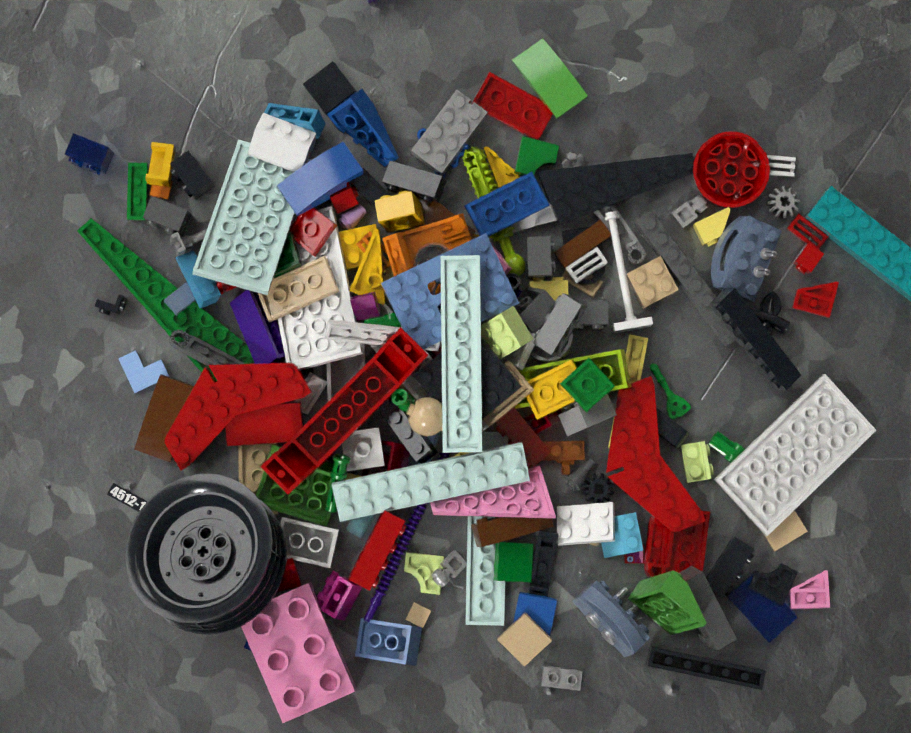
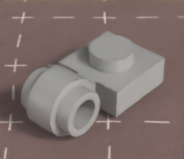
[671,195,709,229]
[431,550,467,587]

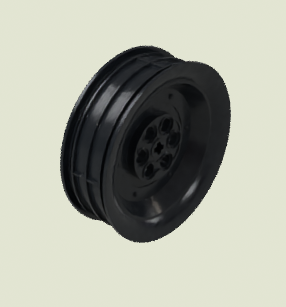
[125,474,287,635]

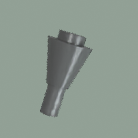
[565,459,596,491]

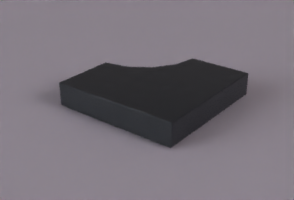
[747,563,798,607]

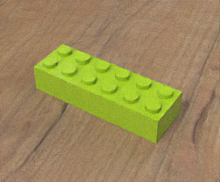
[515,349,631,409]

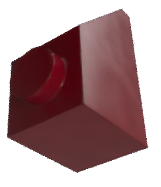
[518,409,562,439]

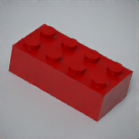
[348,510,406,591]

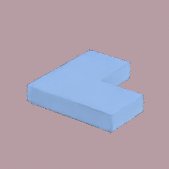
[118,350,170,393]

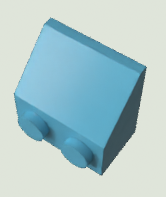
[601,512,643,558]

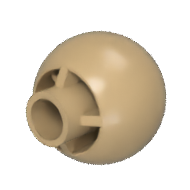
[406,397,443,436]

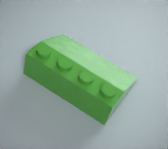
[256,445,334,526]
[628,570,707,635]

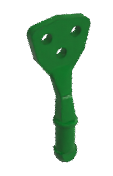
[650,363,691,420]

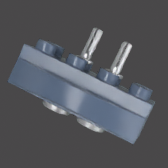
[711,216,782,302]
[572,581,650,658]

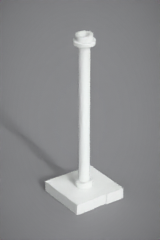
[605,211,653,334]

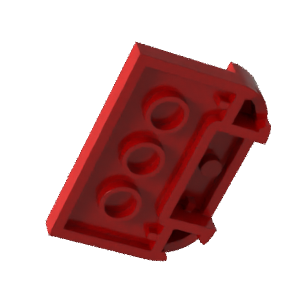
[644,510,710,578]

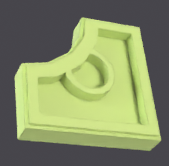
[404,552,444,595]

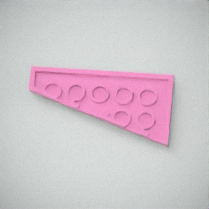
[430,466,556,518]

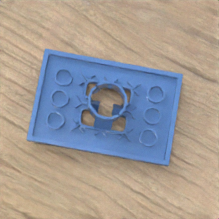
[381,233,519,350]

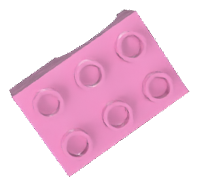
[241,582,357,723]

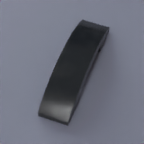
[529,530,558,597]

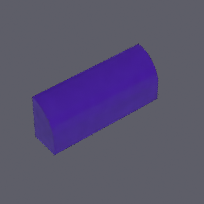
[230,290,286,363]

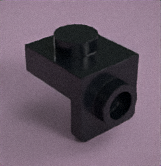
[95,294,126,315]

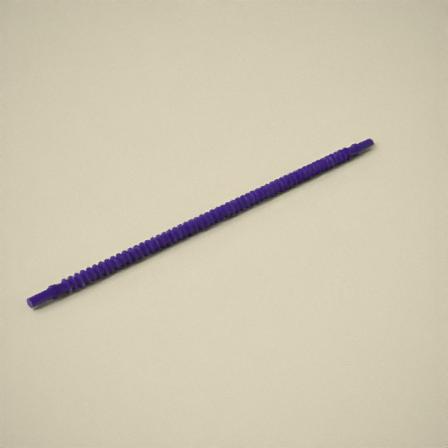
[363,290,523,623]

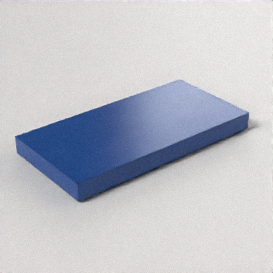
[464,172,550,237]

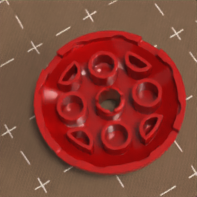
[693,131,770,208]

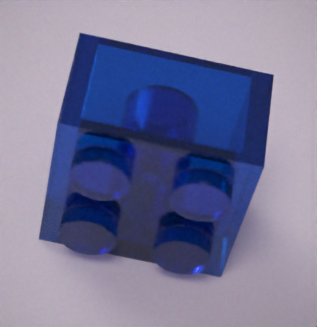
[65,133,114,175]

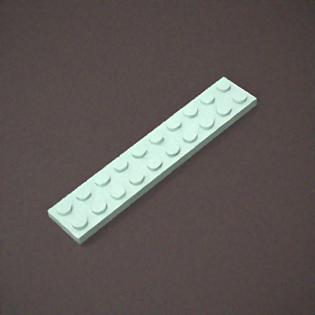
[440,255,482,453]
[465,432,508,626]
[332,442,530,522]

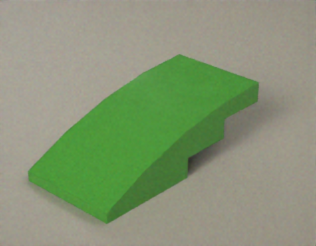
[512,38,588,119]

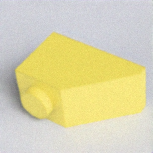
[693,207,730,247]

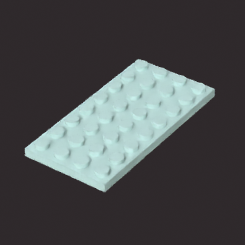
[193,139,311,295]

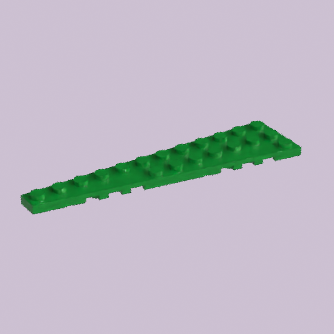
[77,218,254,382]

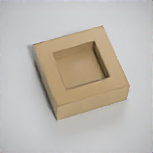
[406,602,431,628]

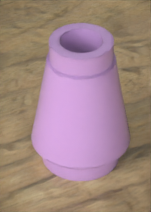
[338,205,367,230]

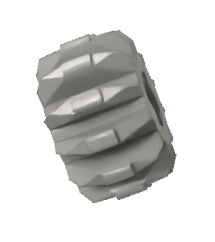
[767,186,800,219]

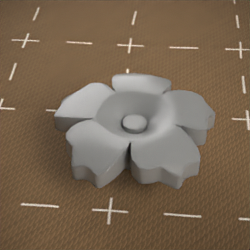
[562,152,585,168]

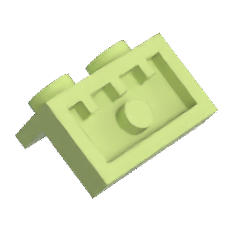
[680,441,714,483]

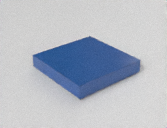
[513,592,557,636]

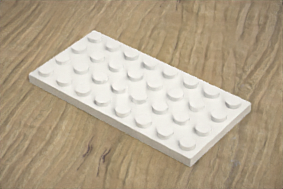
[278,206,363,370]
[714,374,876,536]

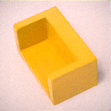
[146,142,176,187]

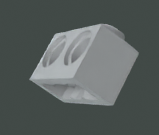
[541,665,583,691]

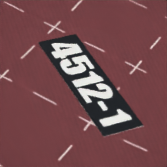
[107,483,147,512]

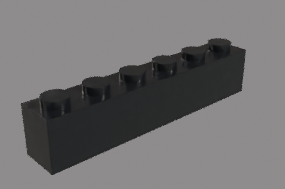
[710,288,801,391]
[646,646,766,690]

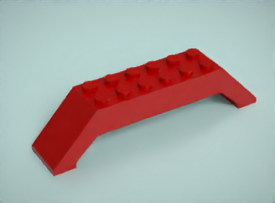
[260,327,429,495]

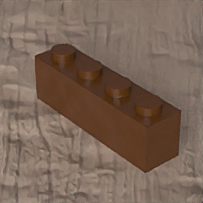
[471,517,554,547]

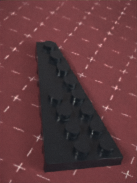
[538,153,695,225]

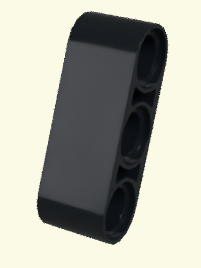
[656,407,690,449]

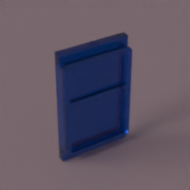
[728,571,798,643]

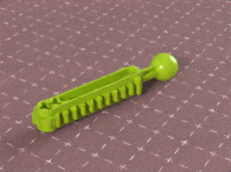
[462,146,526,276]

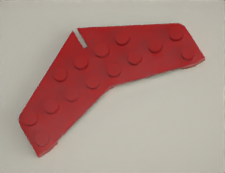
[165,362,312,470]
[606,376,706,532]

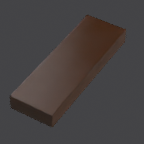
[554,220,611,268]

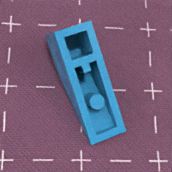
[264,103,326,139]
[175,251,221,309]

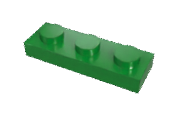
[127,162,148,221]

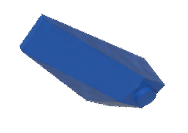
[327,88,399,167]

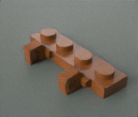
[508,441,585,475]

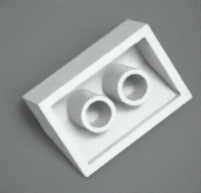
[248,113,316,172]

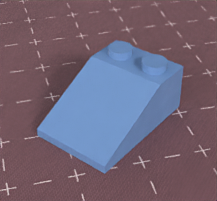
[355,618,422,666]

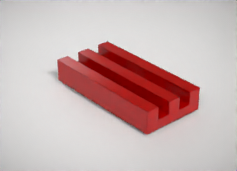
[787,213,829,249]

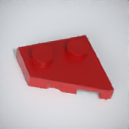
[792,281,839,318]

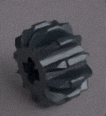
[582,473,614,504]

